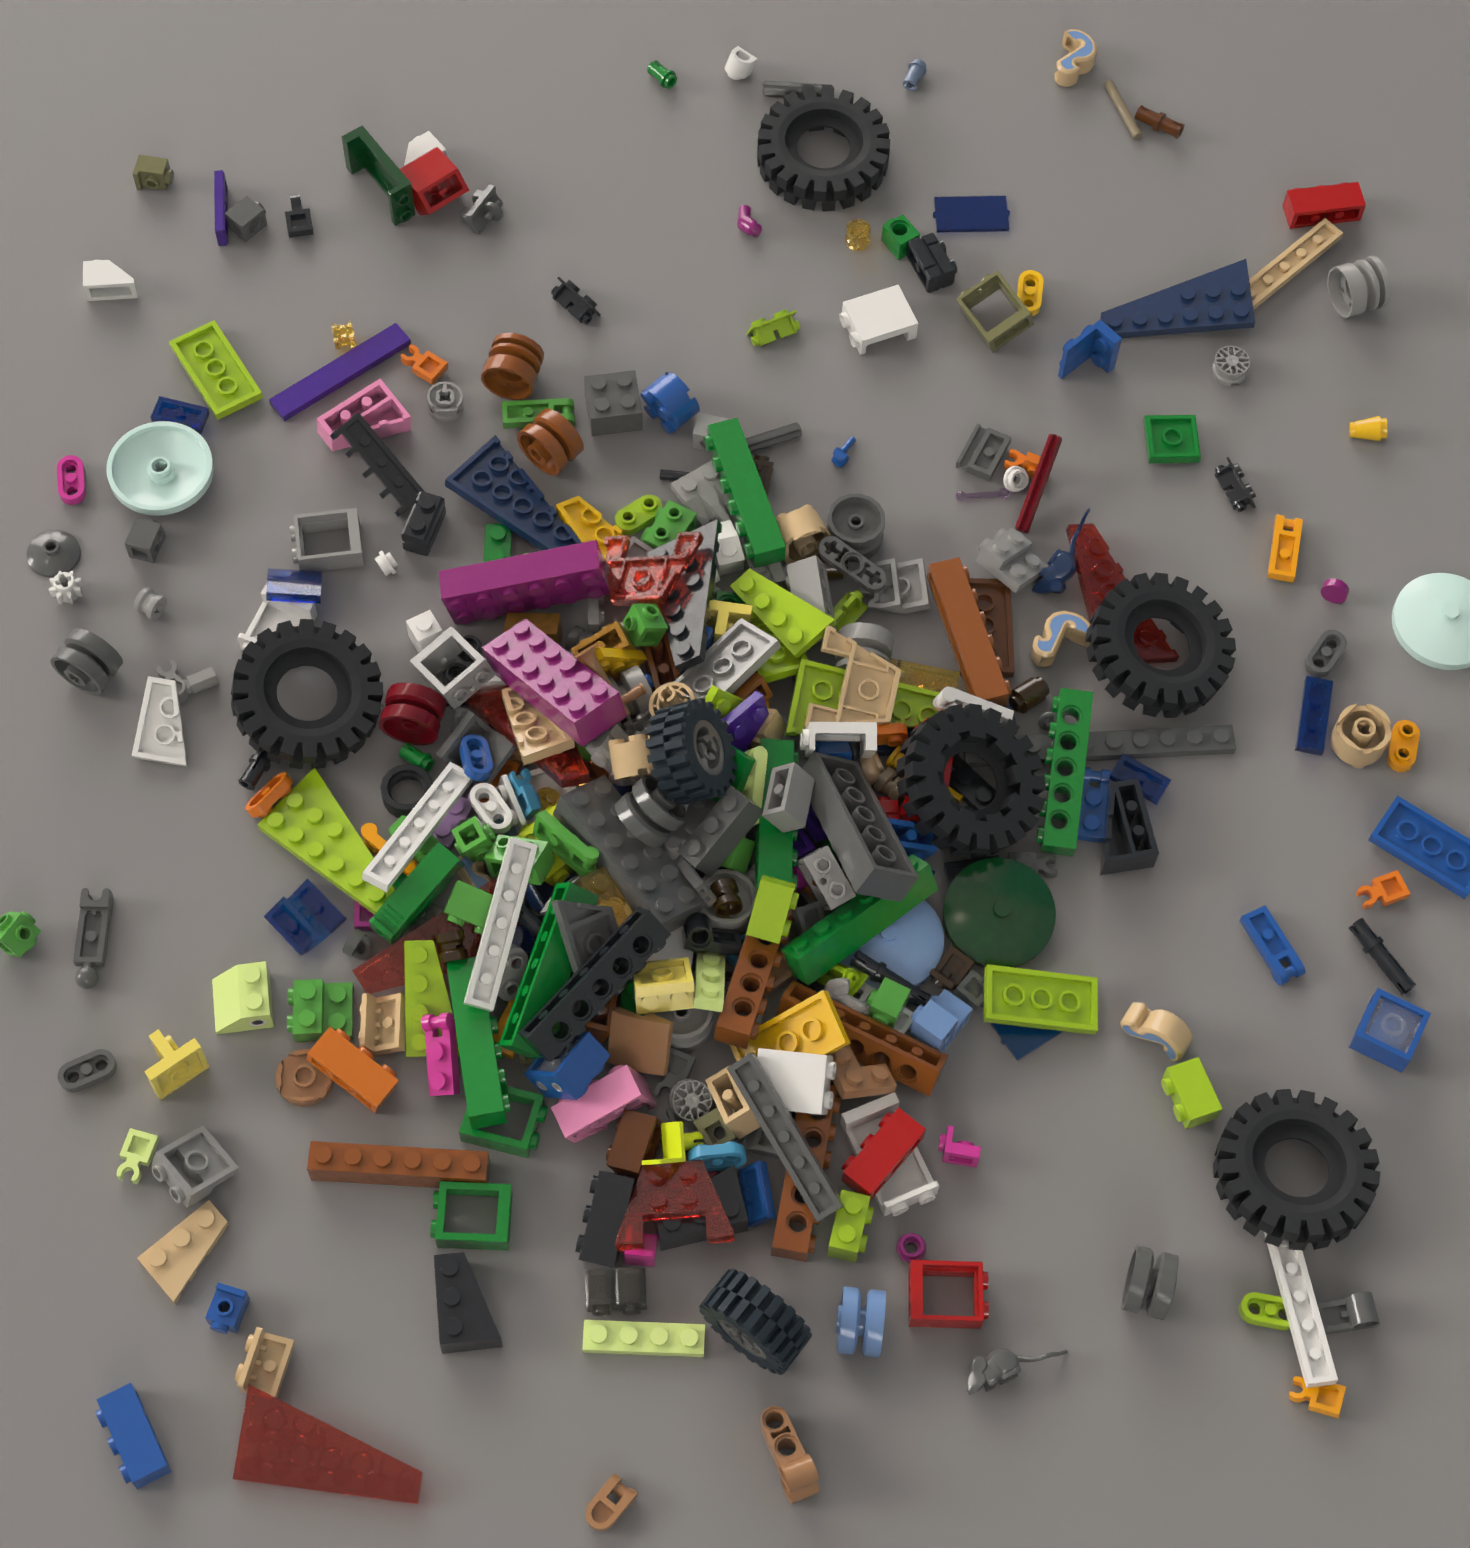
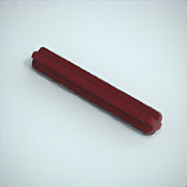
[1015,434,1062,533]

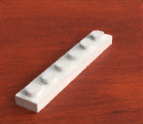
[362,762,473,892]
[463,837,538,1012]
[1264,1232,1338,1388]

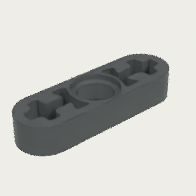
[818,536,886,593]

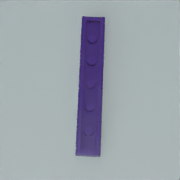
[269,323,411,422]

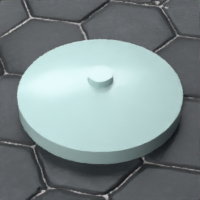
[106,421,214,516]
[1392,573,1470,670]

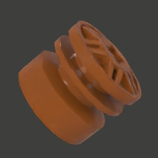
[481,333,544,400]

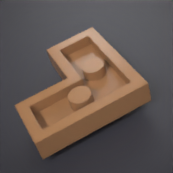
[830,1045,897,1100]

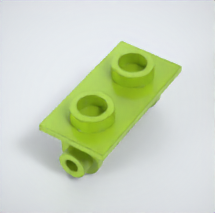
[746,309,800,347]
[833,590,868,632]
[816,963,869,997]

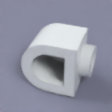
[725,46,758,80]

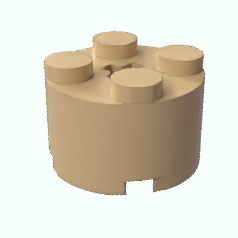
[775,504,831,564]
[1329,704,1392,769]
[608,734,654,781]

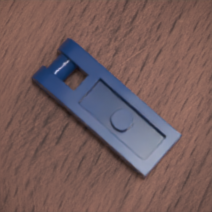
[1077,767,1110,843]
[1239,905,1306,986]

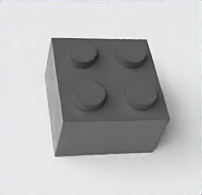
[584,370,643,436]

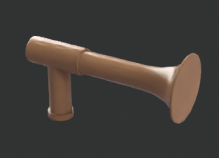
[573,643,647,715]

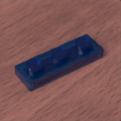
[1295,676,1333,756]

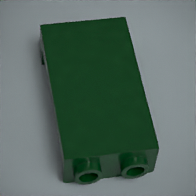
[341,125,415,226]

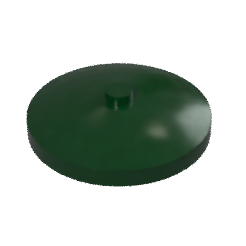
[942,858,1056,968]

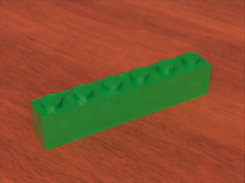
[704,417,786,568]
[754,738,799,899]
[782,854,939,985]
[499,882,598,1058]
[446,957,511,1129]

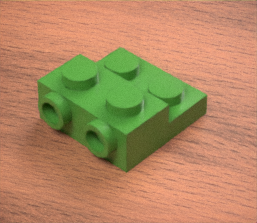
[287,979,354,1042]

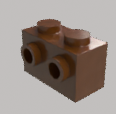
[606,1109,662,1179]

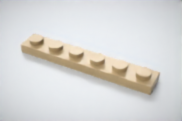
[1249,218,1343,310]

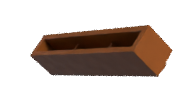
[927,557,1011,707]
[307,1141,490,1188]

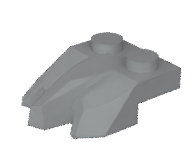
[671,461,730,528]
[858,558,931,614]

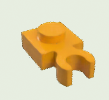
[1289,1376,1346,1419]

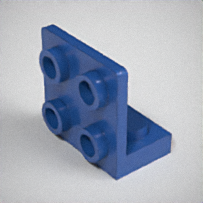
[1058,320,1122,379]

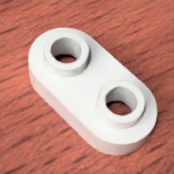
[470,783,513,834]

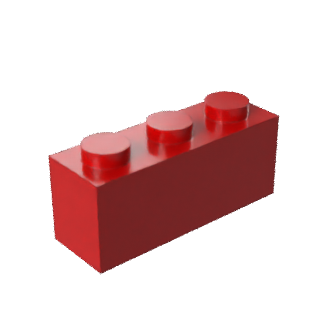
[1282,182,1366,229]
[841,1107,926,1201]

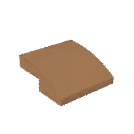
[607,1007,673,1076]

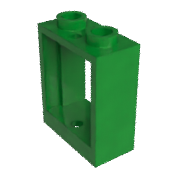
[459,1085,548,1159]
[430,1181,513,1251]

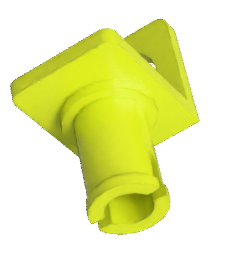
[642,1121,704,1165]

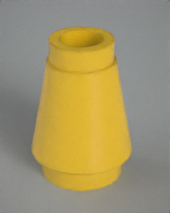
[1349,416,1388,441]

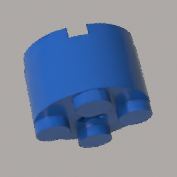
[641,372,700,434]

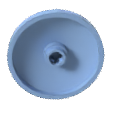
[840,900,944,990]

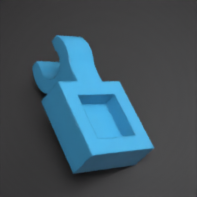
[508,768,541,821]

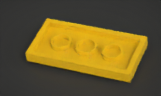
[729,990,850,1062]

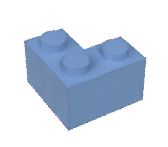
[909,989,973,1052]

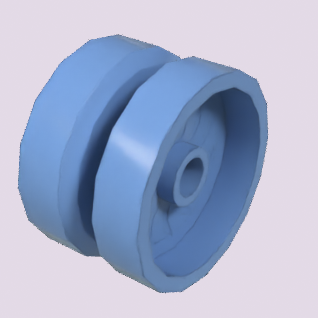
[836,1286,886,1358]

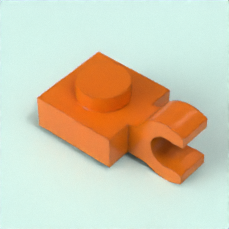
[1004,449,1041,479]

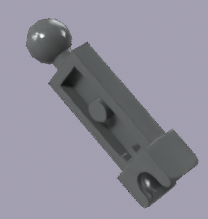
[73,888,114,989]

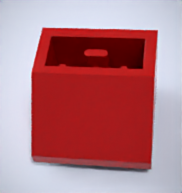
[400,147,469,216]

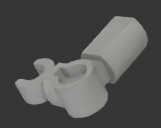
[156,660,219,704]

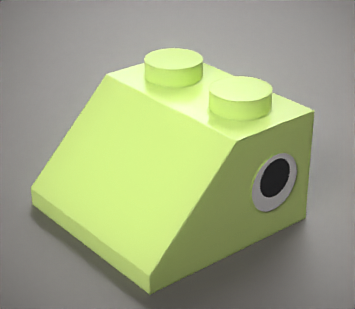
[212,961,274,1034]

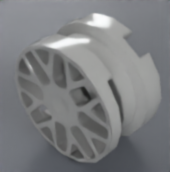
[1211,346,1250,387]
[427,381,464,422]
[668,1078,712,1121]

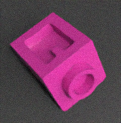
[938,1125,981,1168]

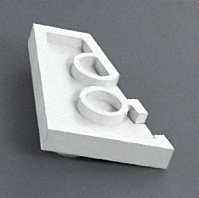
[132,676,188,767]

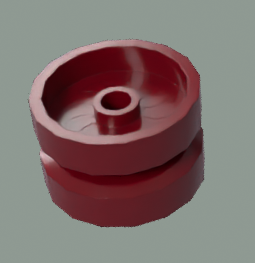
[379,682,447,745]

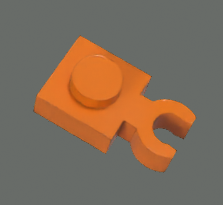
[401,344,448,385]
[1356,870,1411,909]

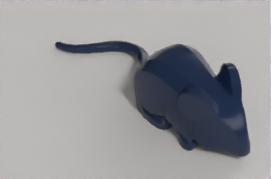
[1032,508,1090,594]

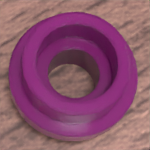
[896,1233,926,1263]

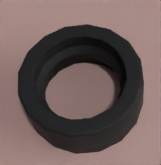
[380,764,432,818]

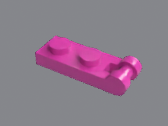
[421,1012,460,1096]

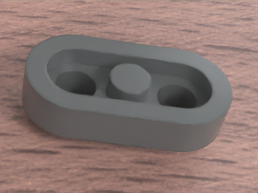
[1305,630,1347,678]
[58,1049,117,1093]

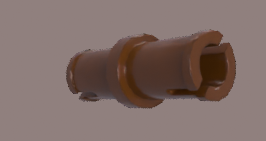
[1134,105,1185,139]

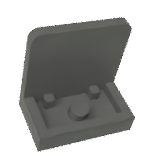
[436,711,517,784]

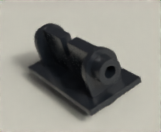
[551,277,601,324]
[1215,457,1257,512]

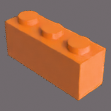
[306,1027,399,1113]

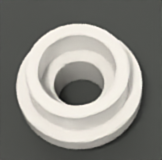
[1003,466,1029,492]
[375,550,398,576]

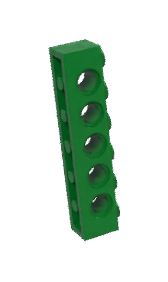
[1036,688,1094,857]

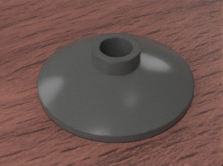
[27,530,81,577]

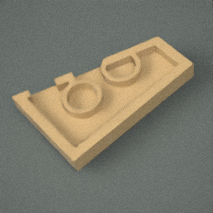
[137,1200,229,1305]

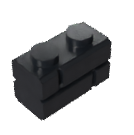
[906,233,957,293]
[401,491,446,556]

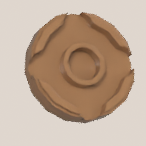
[275,1049,334,1107]

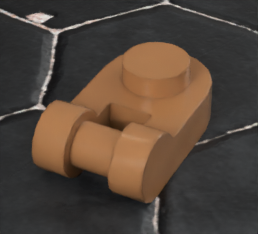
[585,1473,639,1532]

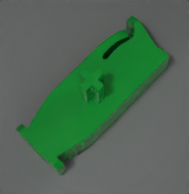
[369,842,465,946]

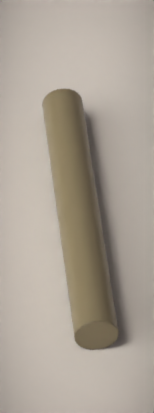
[1104,80,1142,140]

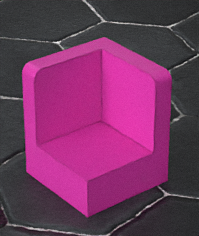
[624,1226,658,1267]

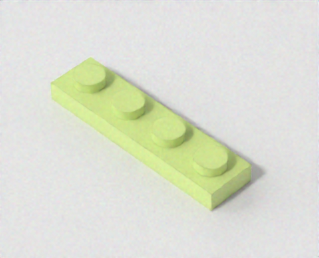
[693,951,725,1012]
[582,1320,705,1357]

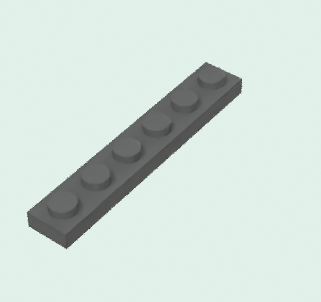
[727,1053,845,1222]

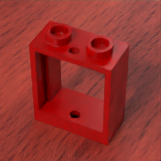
[908,1260,989,1329]

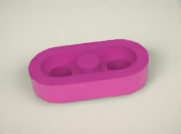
[57,455,86,505]

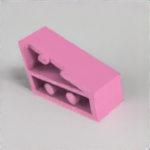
[317,378,411,452]
[551,1064,658,1143]

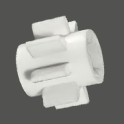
[49,571,83,604]

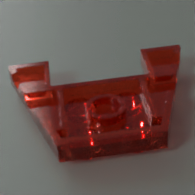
[604,531,704,606]
[616,1160,735,1251]

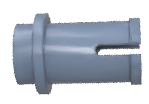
[902,59,927,91]

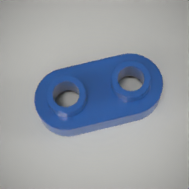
[459,734,493,781]

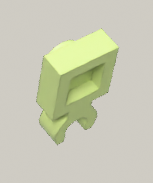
[117,1128,160,1184]

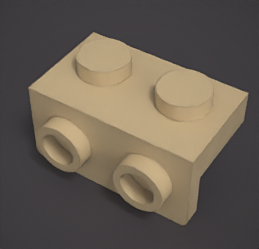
[358,993,406,1056]
[235,1327,295,1402]

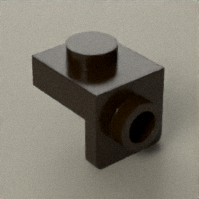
[929,945,976,990]

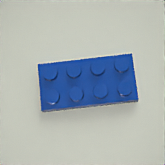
[1368,795,1470,899]

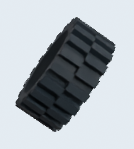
[645,699,737,805]
[699,1269,812,1375]

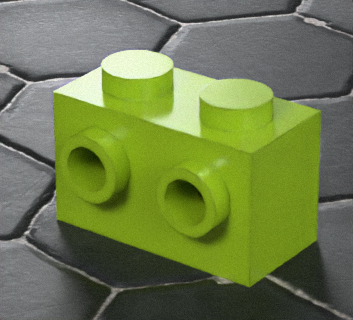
[746,875,799,944]
[1161,1057,1222,1129]
[827,1190,874,1263]

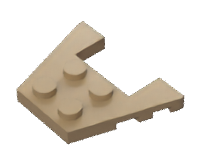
[803,625,901,729]

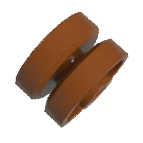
[517,409,584,476]

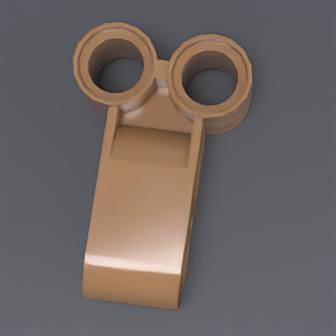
[761,1406,820,1504]

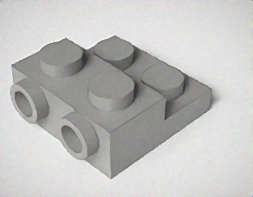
[976,527,1048,593]
[152,1125,239,1208]

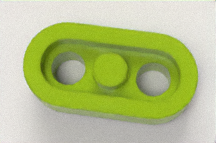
[615,494,662,535]
[1238,1292,1290,1331]

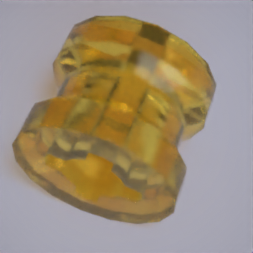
[845,219,871,251]
[331,321,356,349]

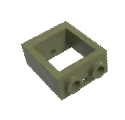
[956,270,1034,353]

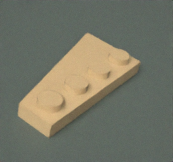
[501,687,575,765]

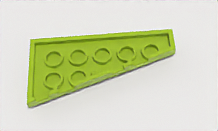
[785,658,940,736]
[257,768,395,915]

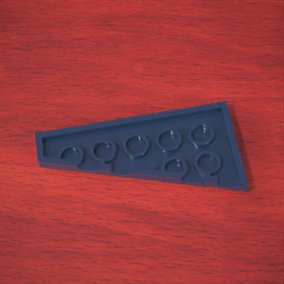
[1100,259,1255,338]
[445,435,582,551]

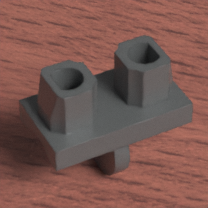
[459,184,503,234]

